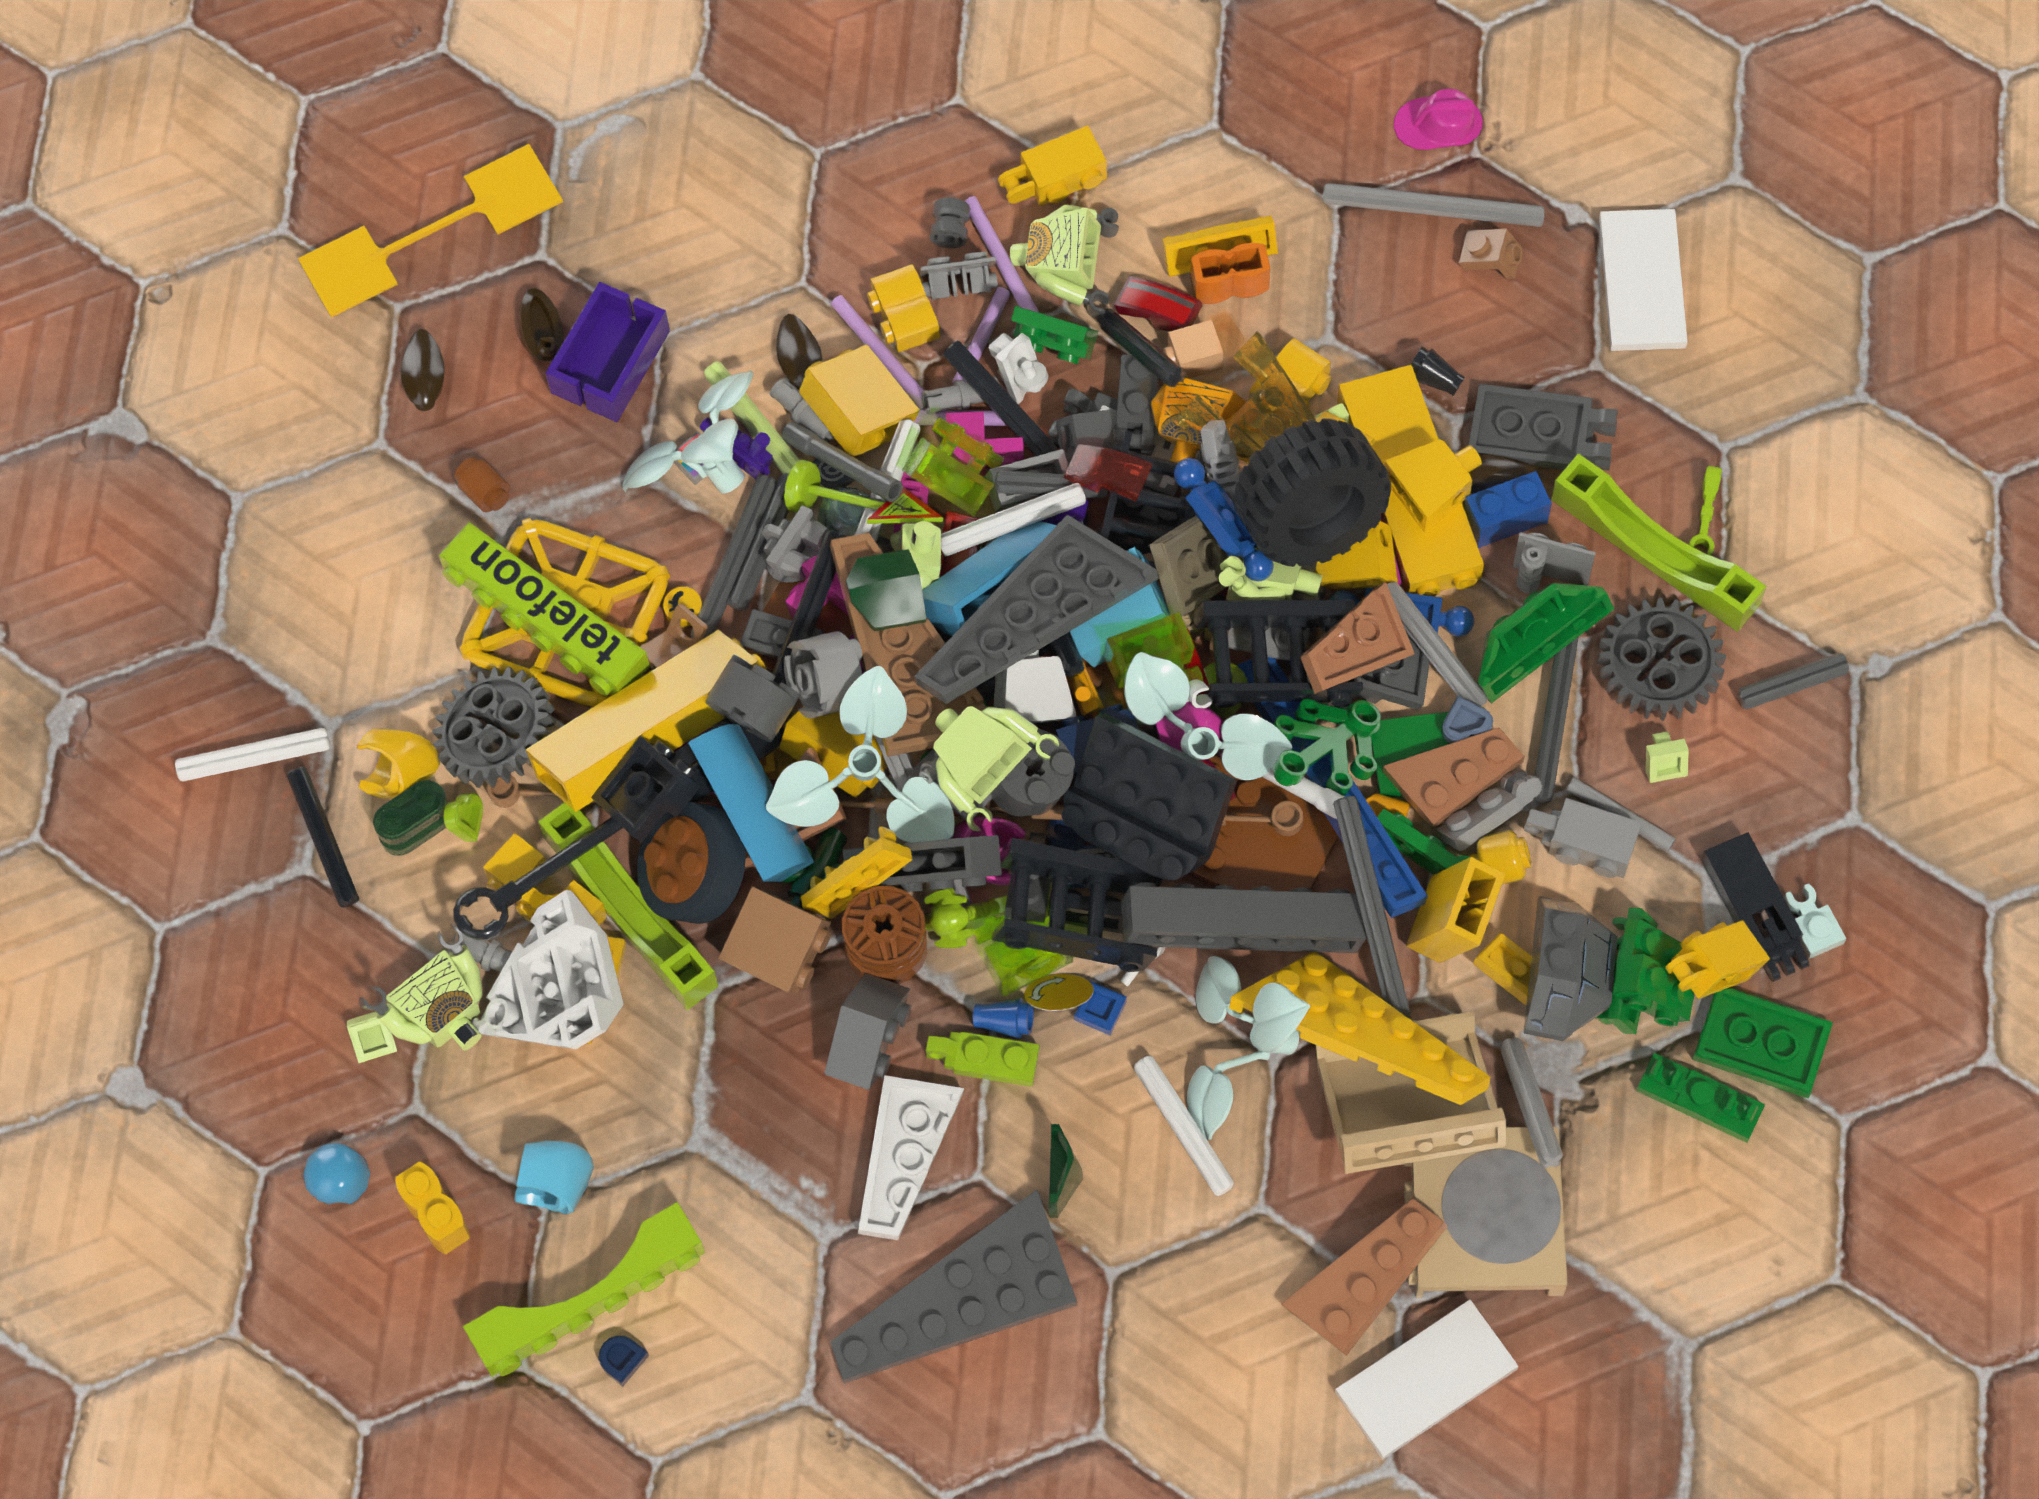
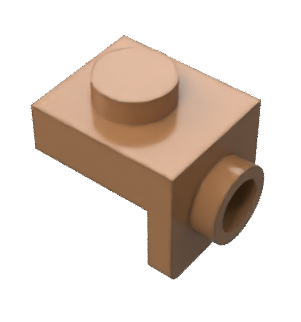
[1459,228,1523,279]

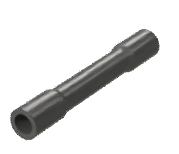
[782,422,903,502]

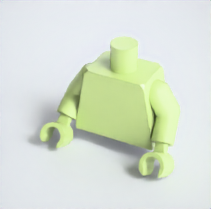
[1219,547,1323,601]
[933,706,1059,831]

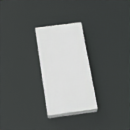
[1599,209,1687,351]
[1335,1300,1518,1460]

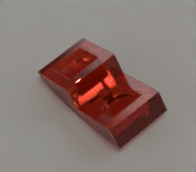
[1063,444,1153,501]

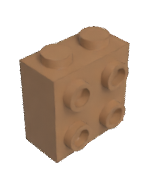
[718,886,831,994]

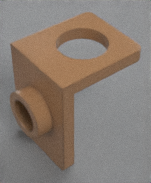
[640,603,707,670]

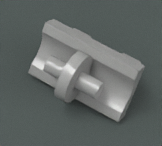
[762,505,829,583]

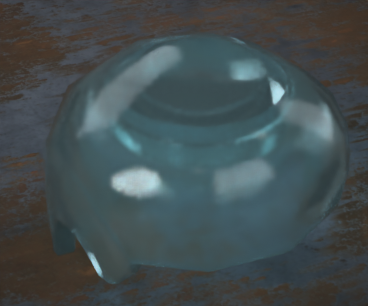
[817,487,870,537]

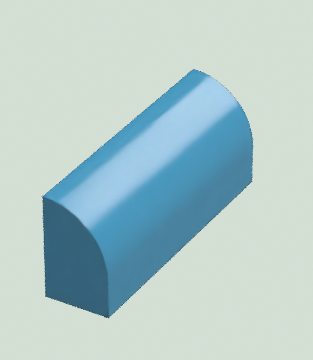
[922,521,1057,636]
[688,724,814,882]

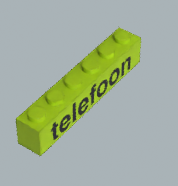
[439,522,650,696]

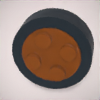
[637,801,745,924]

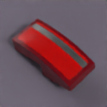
[1114,276,1203,332]

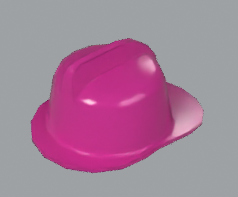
[1394,88,1483,150]

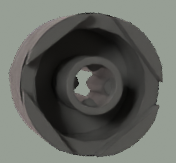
[705,654,800,742]
[990,728,1075,817]

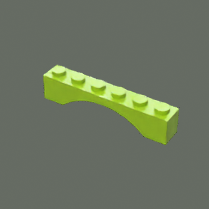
[1551,453,1767,632]
[538,803,719,1011]
[463,1202,705,1377]

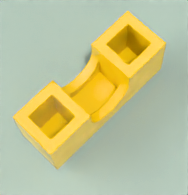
[483,833,607,925]

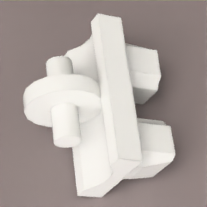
[988,333,1048,404]

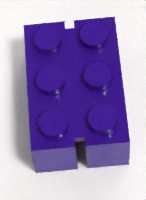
[546,282,670,422]

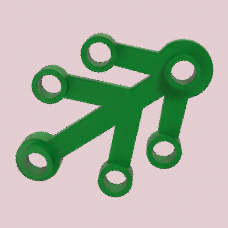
[1273,699,1381,796]

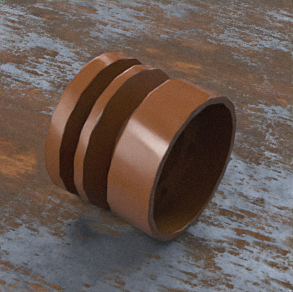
[842,886,928,984]

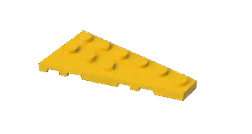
[1229,952,1491,1105]

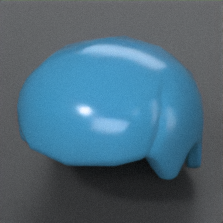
[303,1143,370,1205]

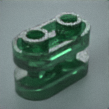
[373,780,448,856]

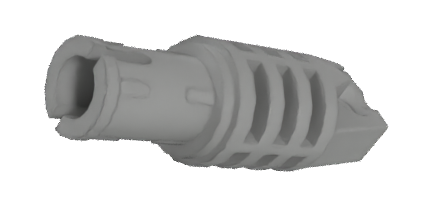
[1200,420,1241,503]

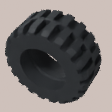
[1234,419,1391,567]

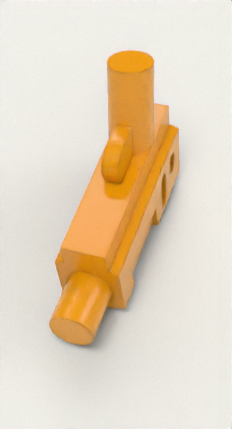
[1065,661,1105,719]

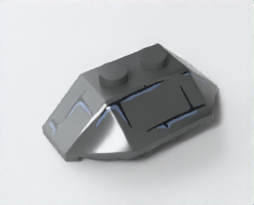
[1523,896,1618,1041]

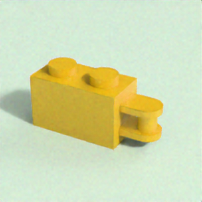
[998,125,1107,206]
[1665,920,1770,999]

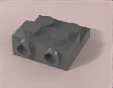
[1346,632,1430,710]

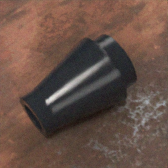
[1410,347,1465,396]

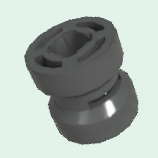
[929,198,971,248]

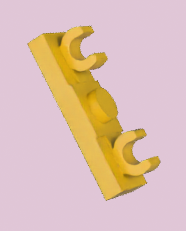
[1162,215,1278,277]
[801,826,912,919]

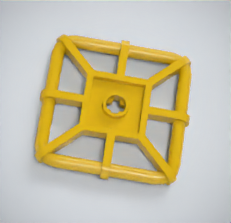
[459,517,670,707]

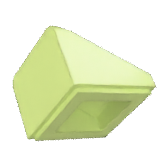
[347,1011,397,1063]

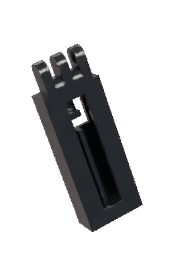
[1701,832,1809,982]

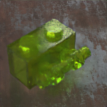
[902,417,1004,516]
[1103,612,1203,697]
[973,905,1073,997]

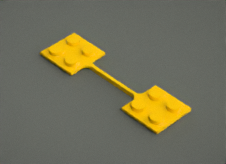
[298,144,563,318]

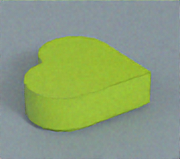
[443,793,483,842]

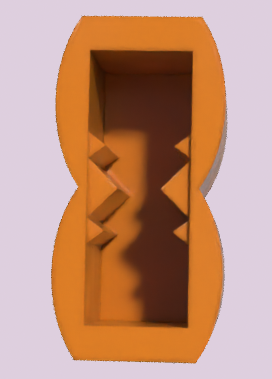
[1190,243,1270,304]

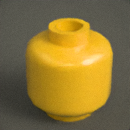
[1471,830,1532,885]

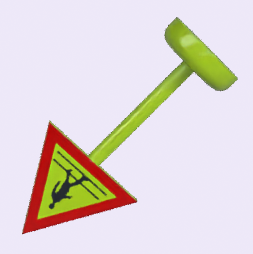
[784,460,943,524]

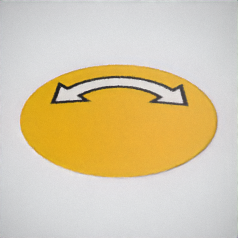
[1024,974,1094,1011]

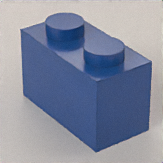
[1464,471,1552,548]

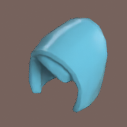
[515,1141,594,1214]

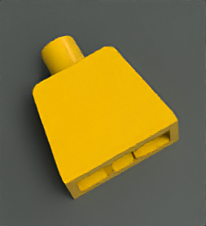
[1385,439,1482,533]
[1315,521,1398,591]

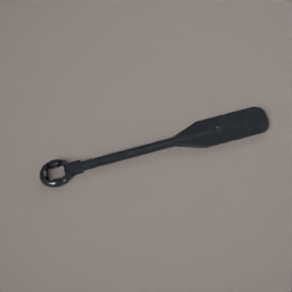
[453,718,784,940]

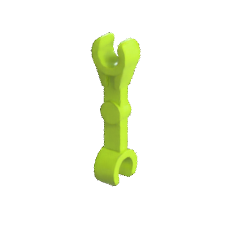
[1689,466,1722,556]

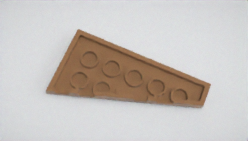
[830,533,987,757]

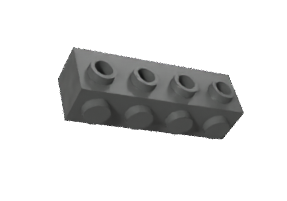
[843,835,1002,892]

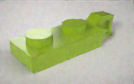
[926,1032,1040,1087]

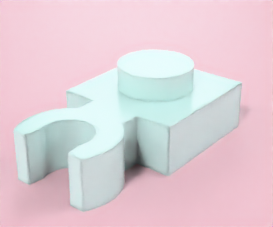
[1784,883,1846,959]

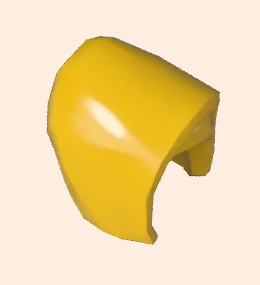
[357,728,440,800]

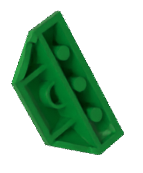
[1478,583,1614,704]

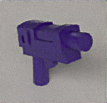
[700,417,773,480]

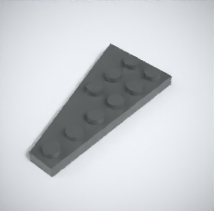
[914,515,1159,704]
[830,1190,1077,1384]

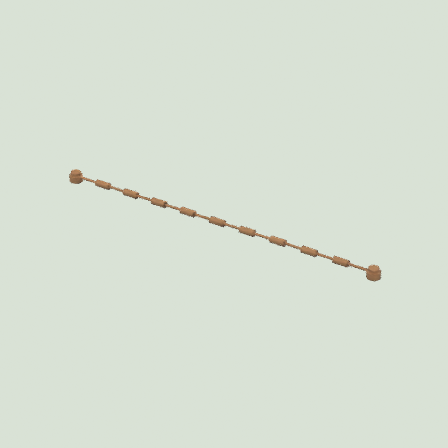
[487,775,1303,836]

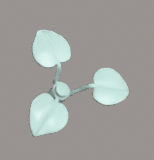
[622,370,754,494]
[1124,652,1292,780]
[766,666,955,843]
[1187,956,1311,1140]

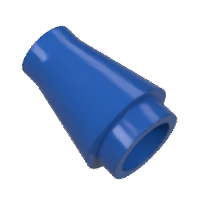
[973,998,1034,1038]

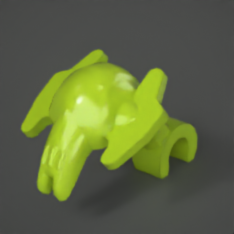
[924,888,1007,949]

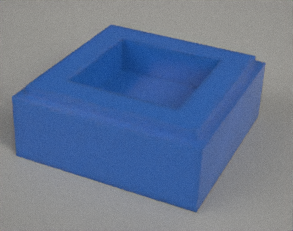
[1074,981,1127,1036]

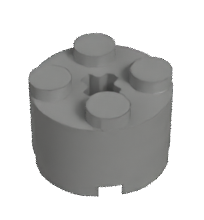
[784,631,862,719]

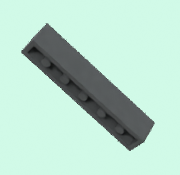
[1121,882,1367,953]

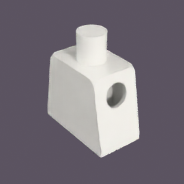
[994,650,1076,724]

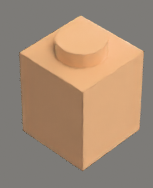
[1163,320,1223,379]

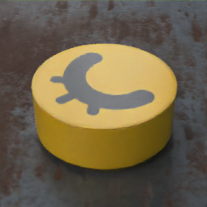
[663,587,702,627]

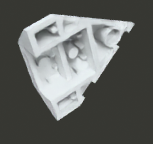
[472,890,624,1049]

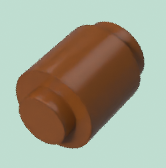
[454,457,510,512]

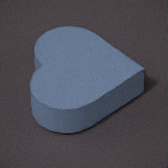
[1442,696,1493,744]

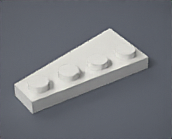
[858,1075,964,1240]

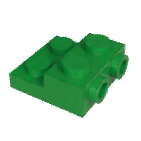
[1011,306,1099,364]
[1612,918,1695,1027]

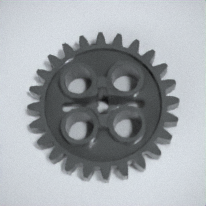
[1597,598,1726,721]
[432,667,556,788]

